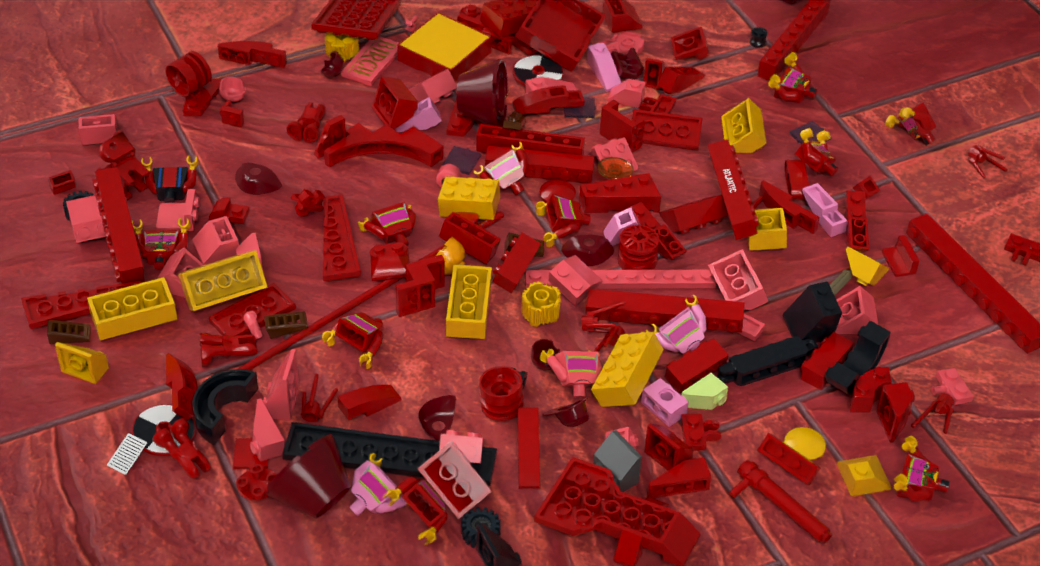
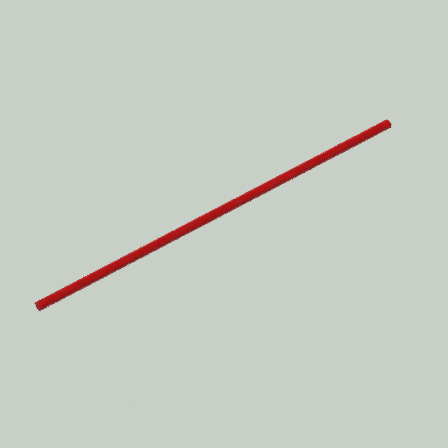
[238,211,504,371]

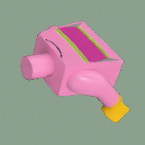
[646,295,706,354]
[350,453,409,516]

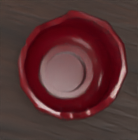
[321,51,345,78]
[531,339,560,371]

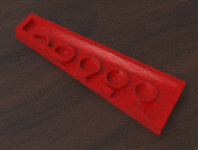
[323,194,361,281]
[21,280,142,330]

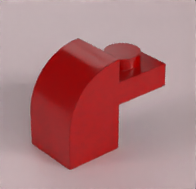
[208,198,250,224]

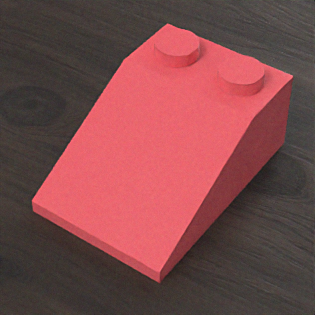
[263,349,300,421]

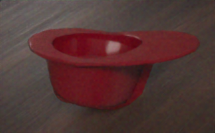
[543,397,589,427]

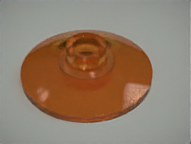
[597,157,634,179]

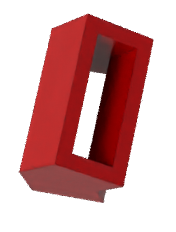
[48,170,76,195]

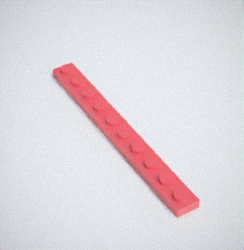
[525,269,717,289]

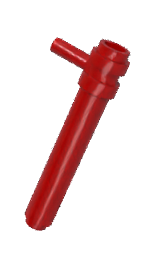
[729,460,832,544]

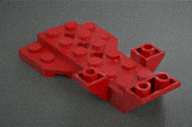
[534,457,700,566]

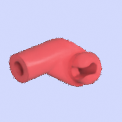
[244,311,263,339]

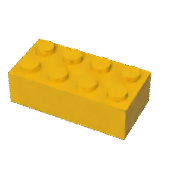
[178,250,267,311]
[446,265,492,339]
[87,277,177,341]
[591,332,664,407]

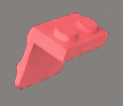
[588,137,638,180]
[156,189,200,231]
[439,430,485,463]

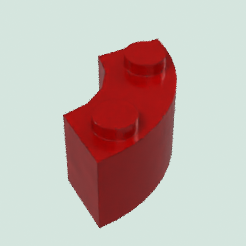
[850,367,892,413]

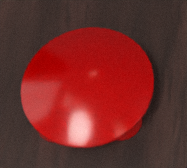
[540,179,576,203]
[236,464,277,500]

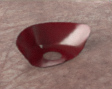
[235,163,282,195]
[561,234,614,266]
[418,395,456,441]

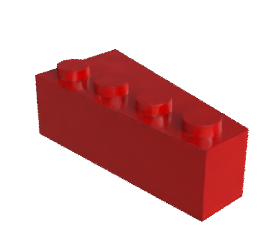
[579,173,661,213]

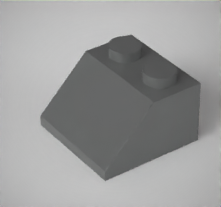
[593,430,642,492]

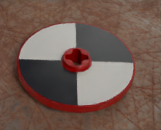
[513,55,564,87]
[132,404,196,456]

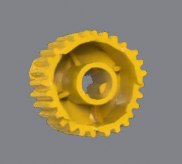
[325,32,359,62]
[521,281,561,327]

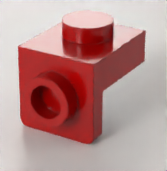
[220,100,244,128]

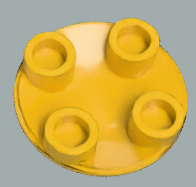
[784,427,826,460]

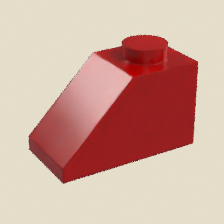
[644,58,666,90]

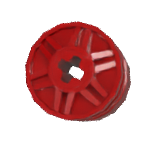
[165,51,212,97]
[618,225,659,270]
[479,366,524,421]

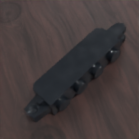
[717,336,818,386]

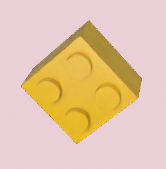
[747,208,787,251]

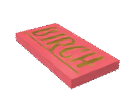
[341,36,399,86]

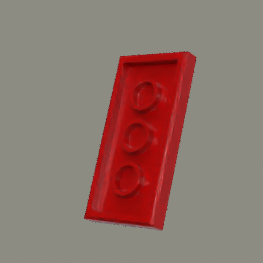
[632,109,703,151]
[209,283,296,336]

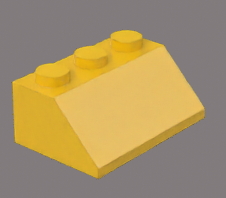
[721,98,766,153]

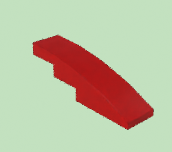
[518,408,540,489]

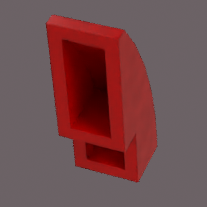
[337,385,402,420]

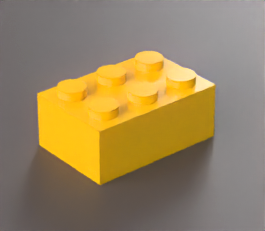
[438,176,500,220]

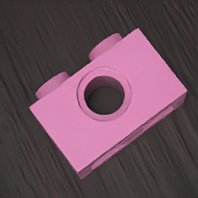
[641,378,688,427]

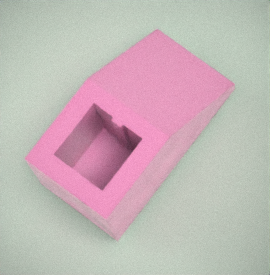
[603,208,640,246]

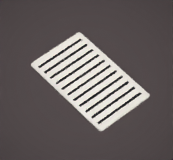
[107,433,147,475]

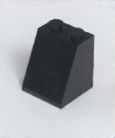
[783,281,842,343]

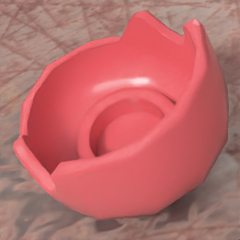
[219,77,246,102]

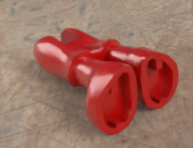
[286,102,326,143]
[200,333,258,367]
[152,418,211,480]

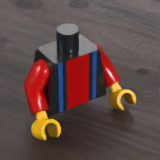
[141,155,199,203]

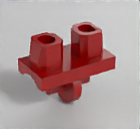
[290,189,326,217]

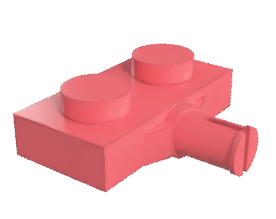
[931,368,974,405]

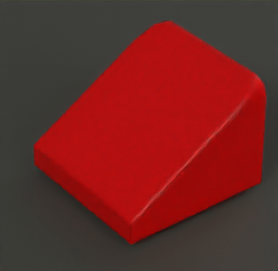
[852,176,880,199]

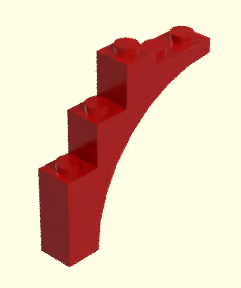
[324,123,444,168]

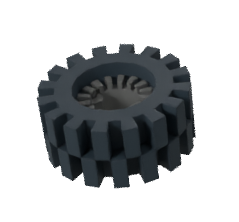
[461,507,501,548]

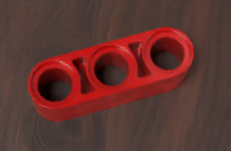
[784,160,809,200]

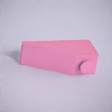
[587,43,621,92]
[394,97,442,132]

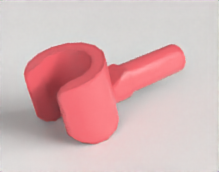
[405,16,418,32]

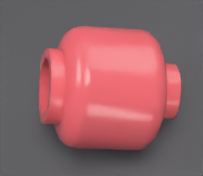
[436,164,461,188]

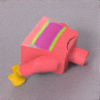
[540,349,603,398]

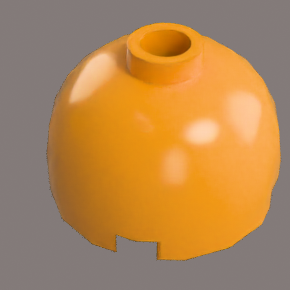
[436,237,466,275]

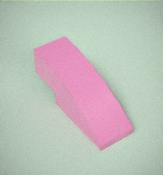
[802,183,848,237]

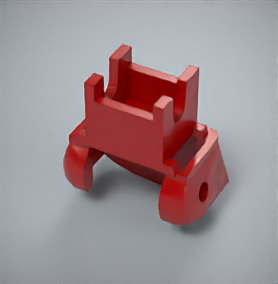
[97,130,150,201]

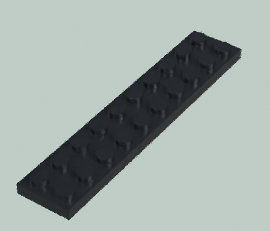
[282,422,497,486]

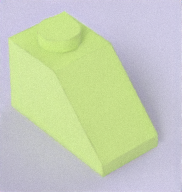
[682,373,728,410]

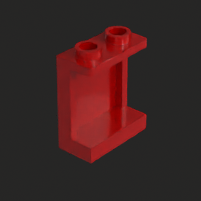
[600,100,645,153]

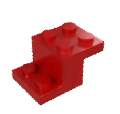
[395,255,445,317]

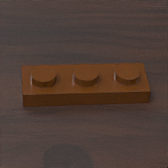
[503,112,526,130]

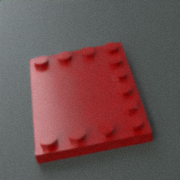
[311,0,401,40]

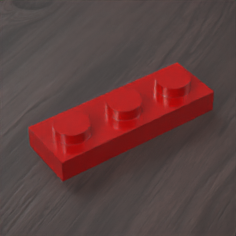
[758,433,821,485]

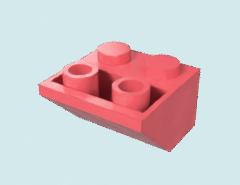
[79,114,118,145]
[192,216,239,265]

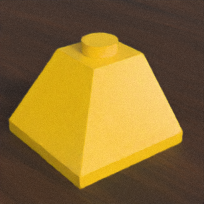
[846,246,889,286]
[55,342,109,384]
[837,455,891,496]

